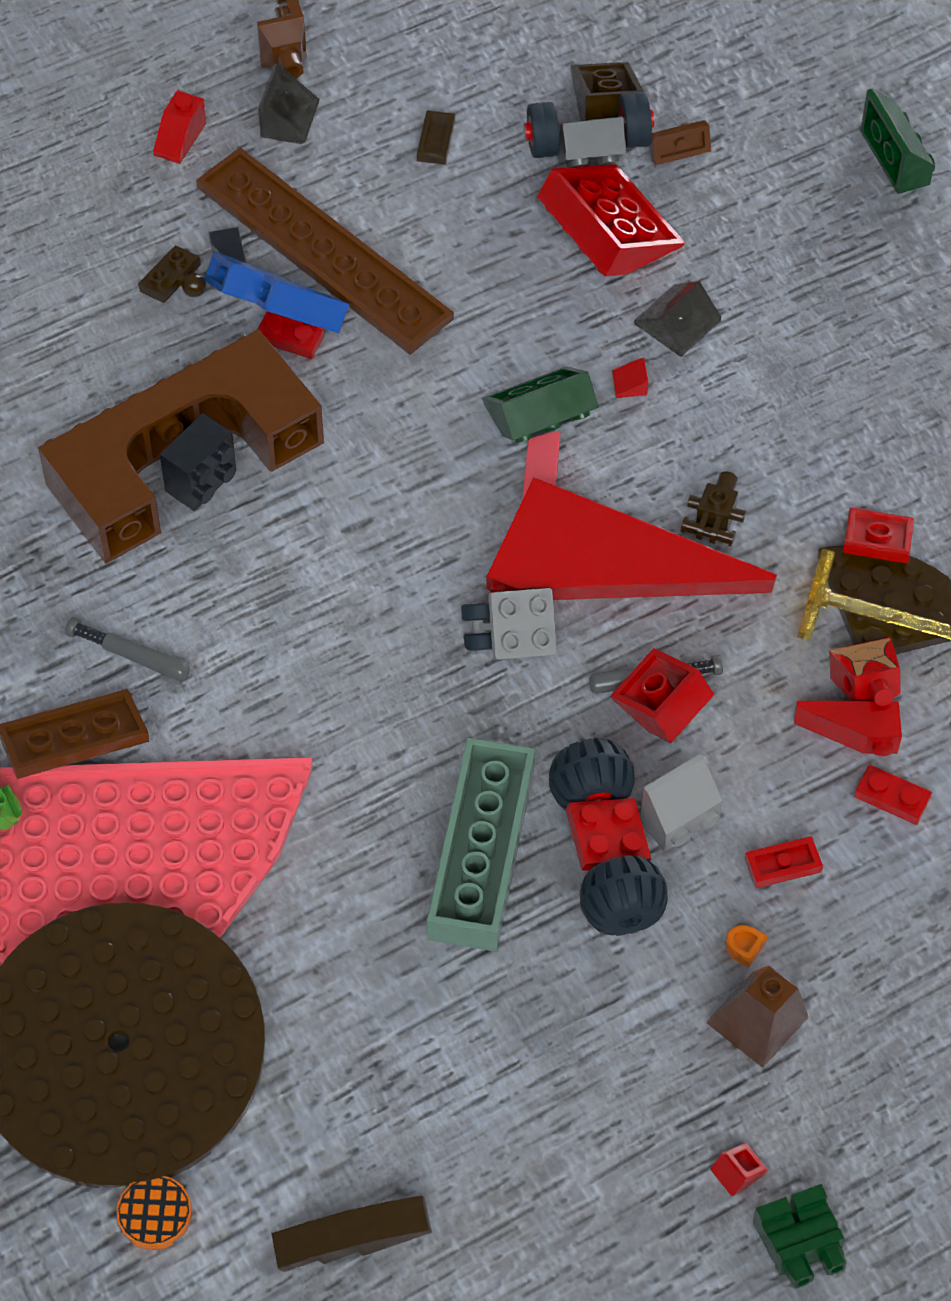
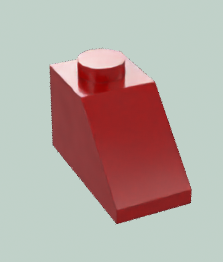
[153,90,207,164]

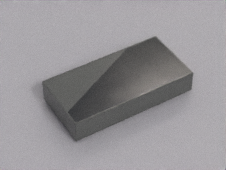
[208,227,247,263]

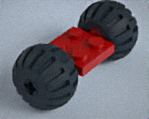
[549,738,668,936]

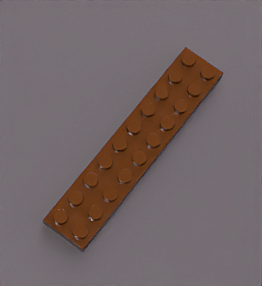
[196,147,454,355]

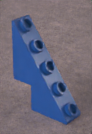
[204,251,349,333]

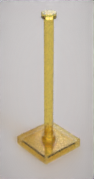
[797,549,951,641]

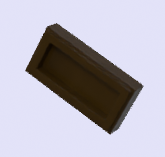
[417,110,456,165]

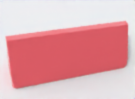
[522,431,560,500]

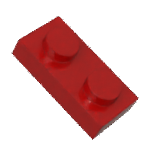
[257,311,325,359]
[854,764,932,825]
[744,836,823,889]

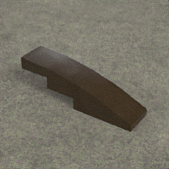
[271,1195,432,1272]

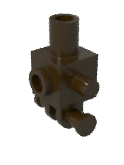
[680,471,747,547]

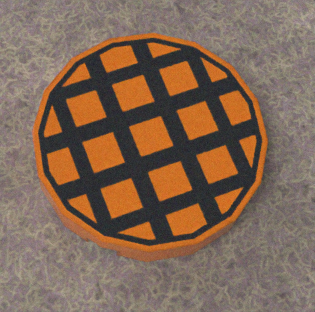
[116,1176,192,1250]

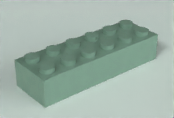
[427,738,535,952]

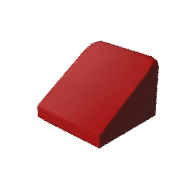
[612,358,648,398]
[711,1143,769,1196]

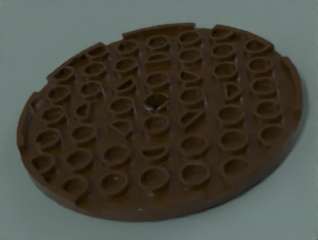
[0,903,265,1188]

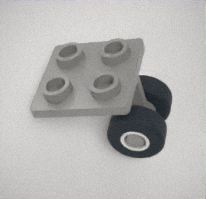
[461,588,557,660]

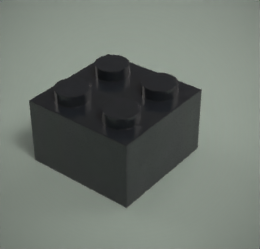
[159,413,237,511]

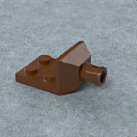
[257,0,307,80]

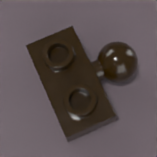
[138,245,206,303]

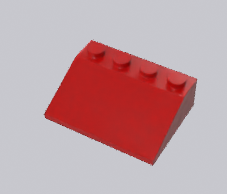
[537,164,685,277]

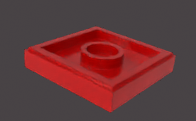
[843,507,914,564]

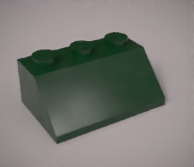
[860,88,935,194]
[482,366,599,442]

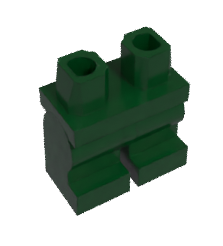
[753,1184,846,1289]

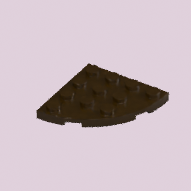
[817,545,951,654]

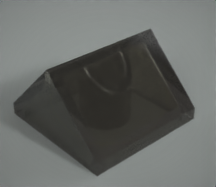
[258,63,320,144]
[634,281,721,357]

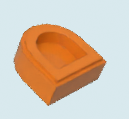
[725,925,768,968]

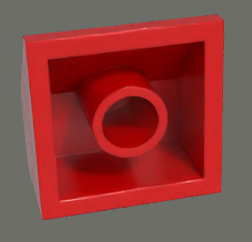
[610,648,714,743]

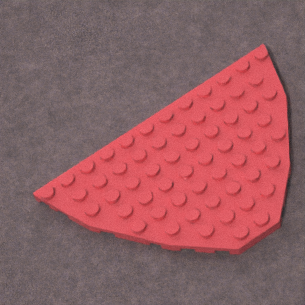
[0,758,313,965]

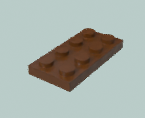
[0,689,149,779]

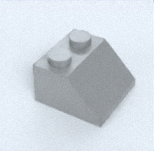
[640,754,722,851]

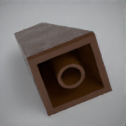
[707,965,809,1068]

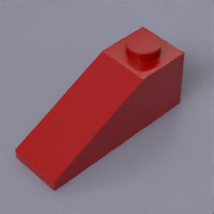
[793,701,902,756]

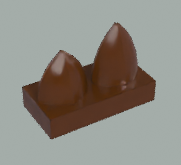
[650,120,711,165]

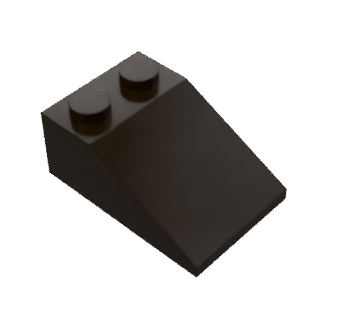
[571,62,644,121]

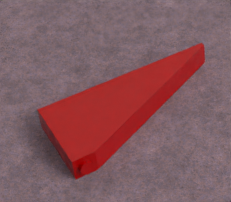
[486,477,777,600]

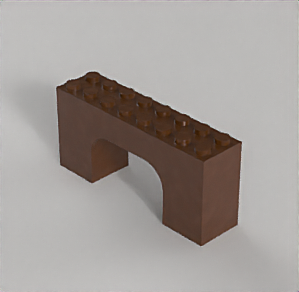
[38,329,324,564]

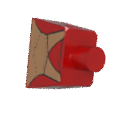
[829,637,901,706]

